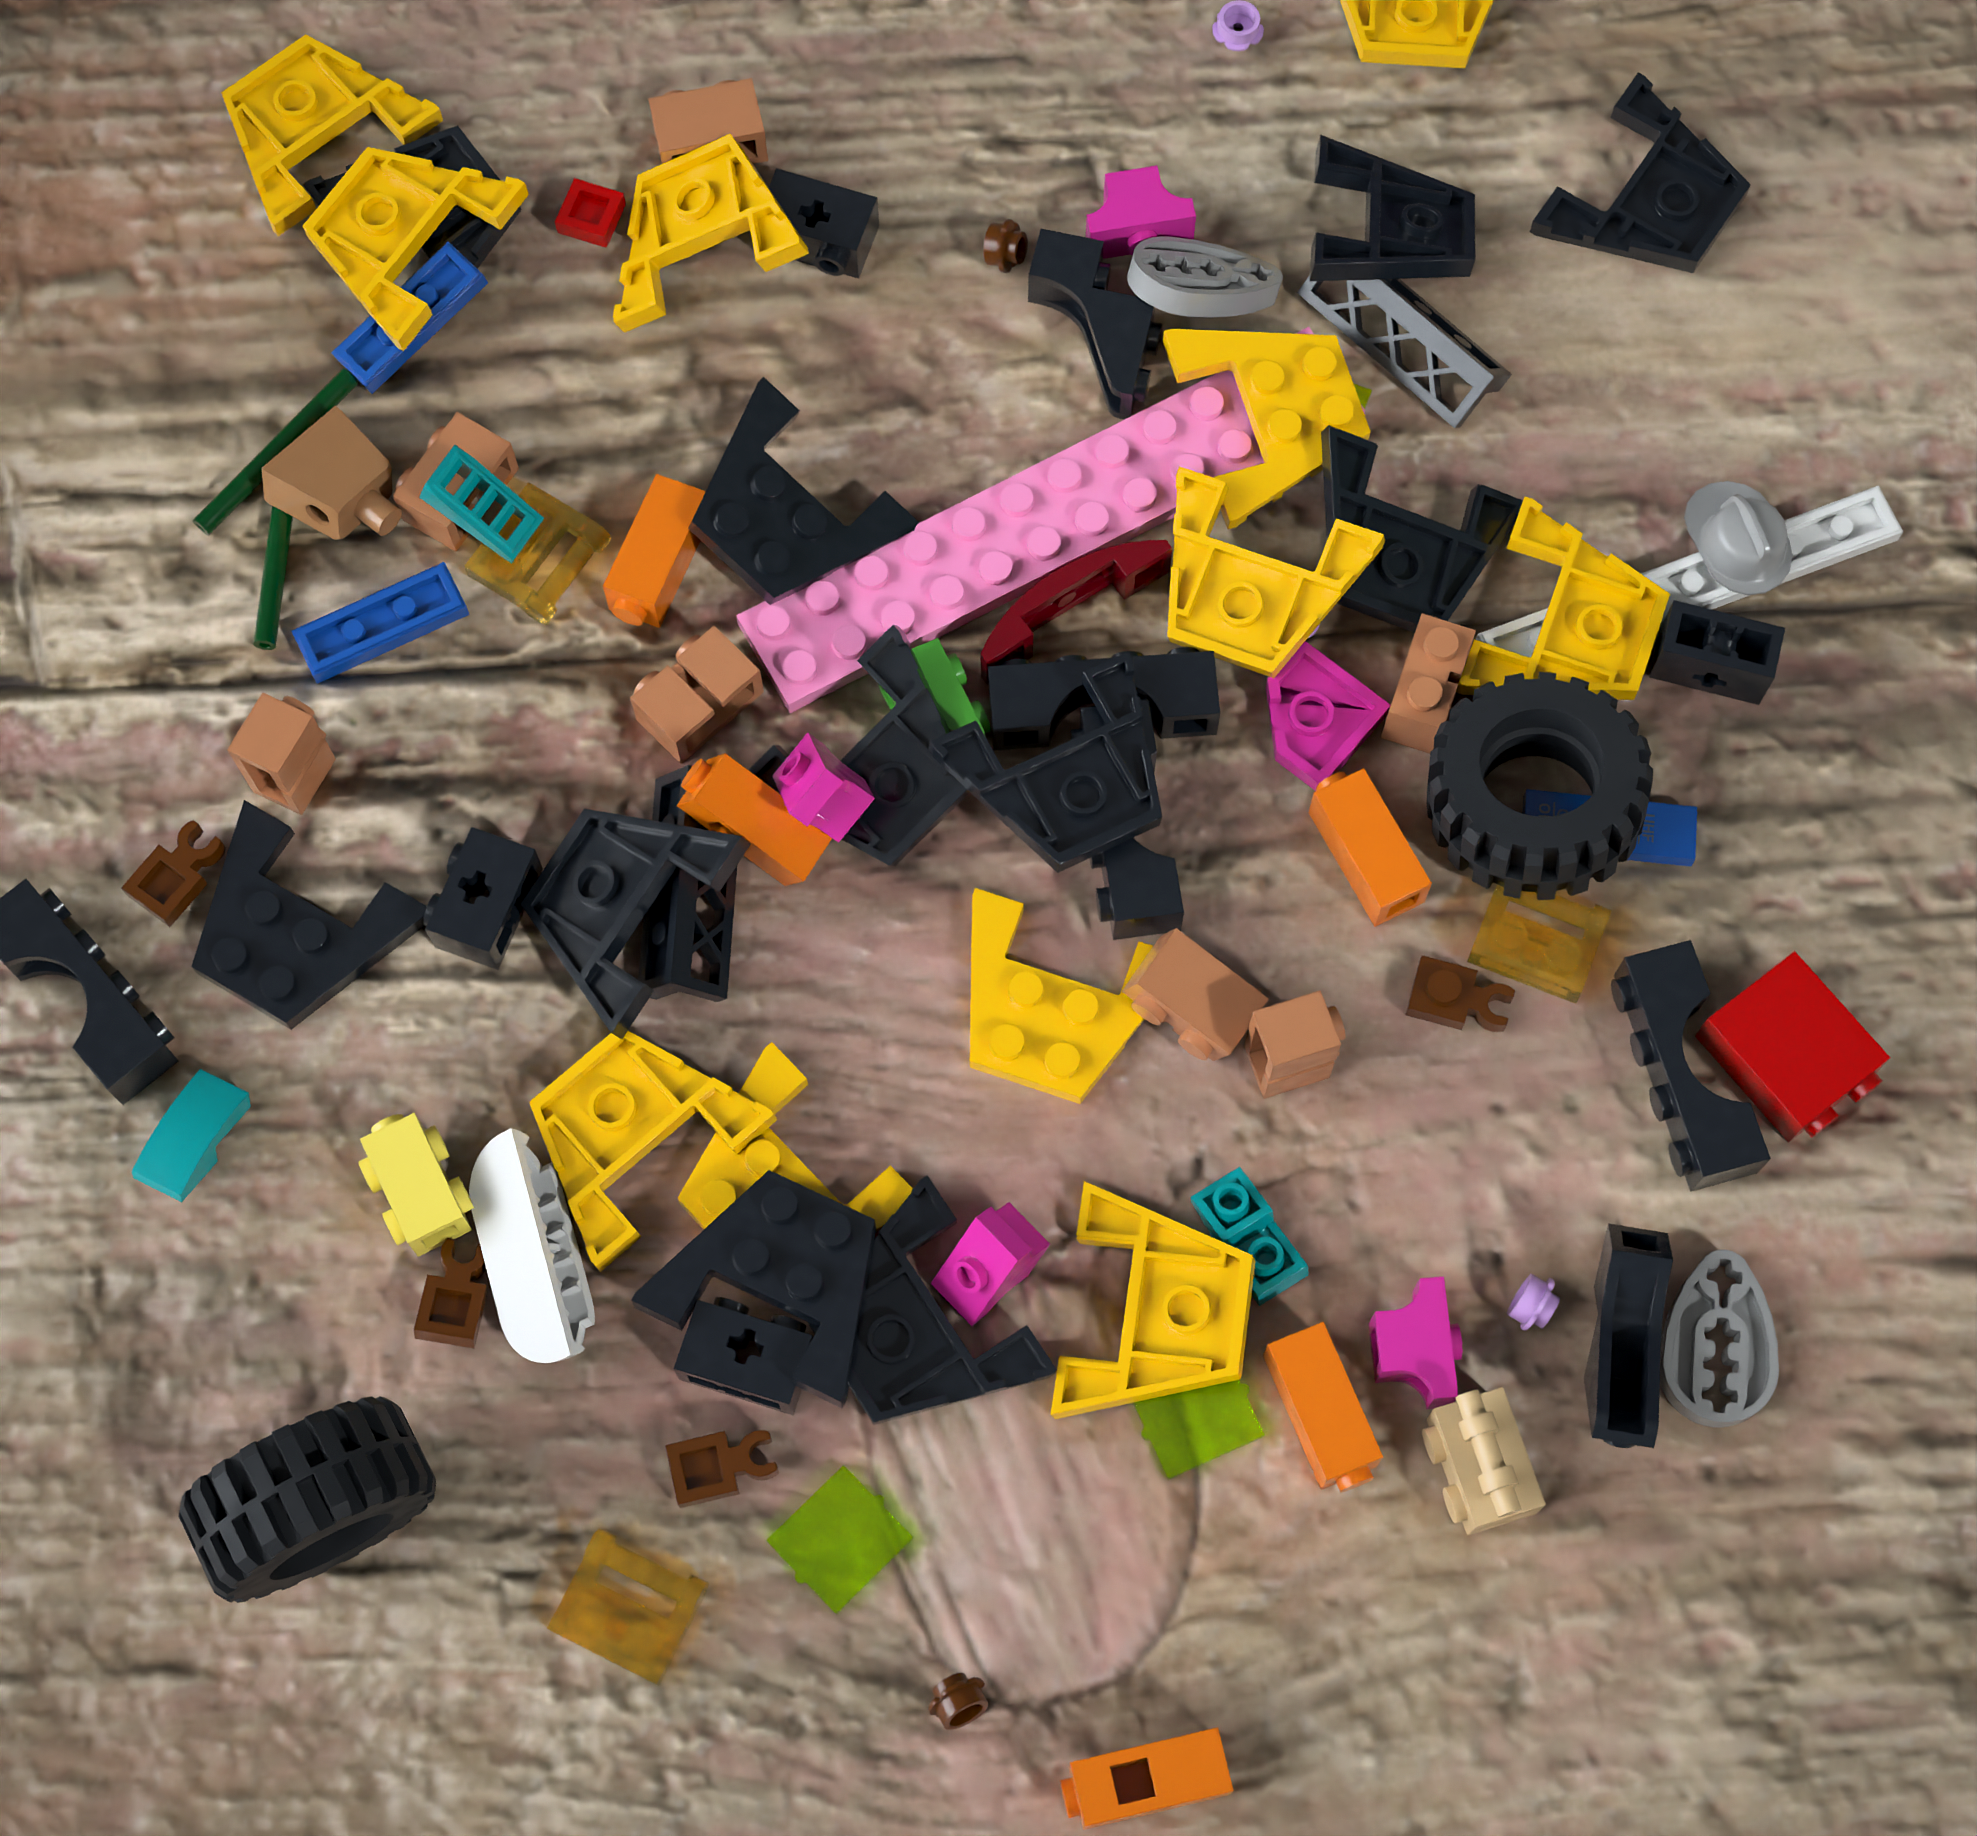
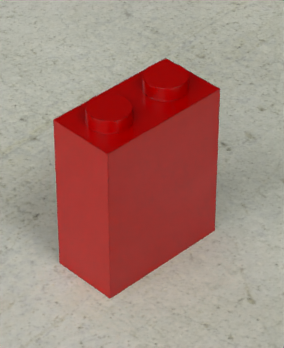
[1695,951,1891,1143]

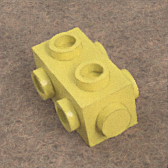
[358,1113,474,1257]

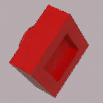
[555,178,626,248]

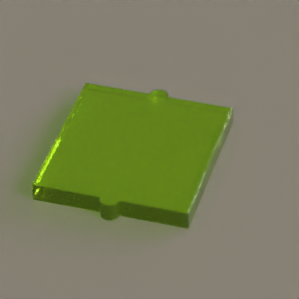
[1133,1380,1265,1480]
[766,1465,914,1615]

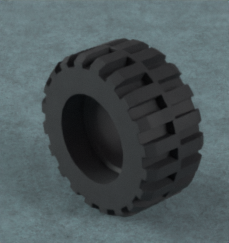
[1426,672,1653,900]
[179,1396,436,1603]

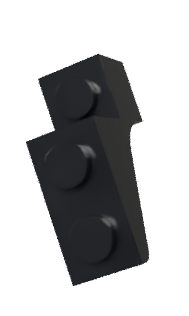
[1028,228,1163,420]
[1584,1223,1673,1448]

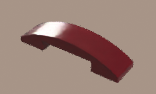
[980,540,1172,685]

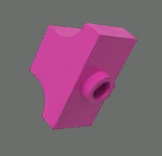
[1085,165,1196,259]
[772,732,875,843]
[931,1202,1050,1326]
[1368,1276,1463,1409]

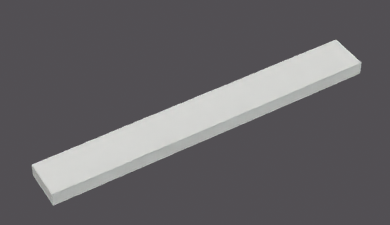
[1476,486,1903,657]

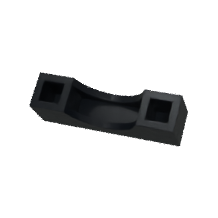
[988,647,1220,751]
[1070,699,1184,940]
[0,879,179,1105]
[1611,940,1771,1192]

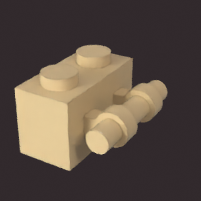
[1422,1387,1546,1536]

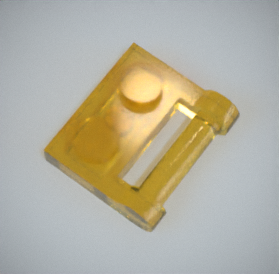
[464,482,612,625]
[1467,880,1612,1004]
[547,1528,709,1686]

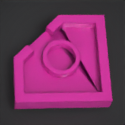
[1266,641,1391,791]

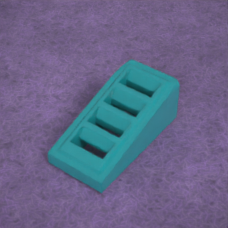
[419,445,544,564]

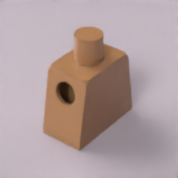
[262,406,402,540]

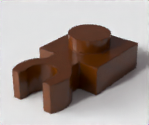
[121,820,226,927]
[1405,955,1515,1032]
[414,1238,488,1349]
[665,1430,779,1508]

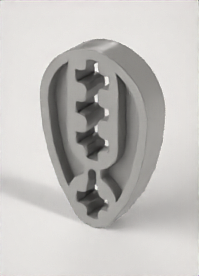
[1127,236,1283,318]
[1660,1250,1779,1428]

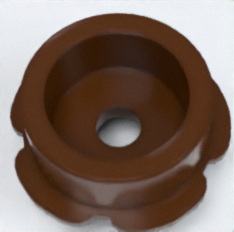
[983,219,1028,273]
[928,1673,988,1730]

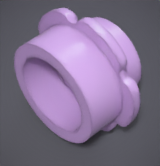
[1212,0,1264,51]
[1507,1274,1560,1331]

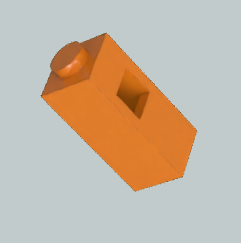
[603,474,706,628]
[677,753,832,886]
[1308,768,1432,927]
[1263,1322,1383,1493]
[1060,1727,1234,1830]

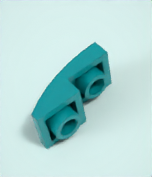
[132,1069,251,1202]
[1190,1166,1309,1306]

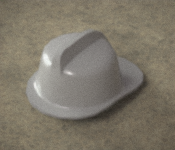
[1684,481,1793,595]

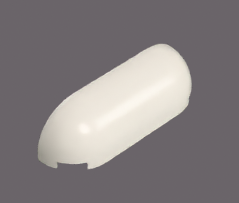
[469,1129,595,1363]

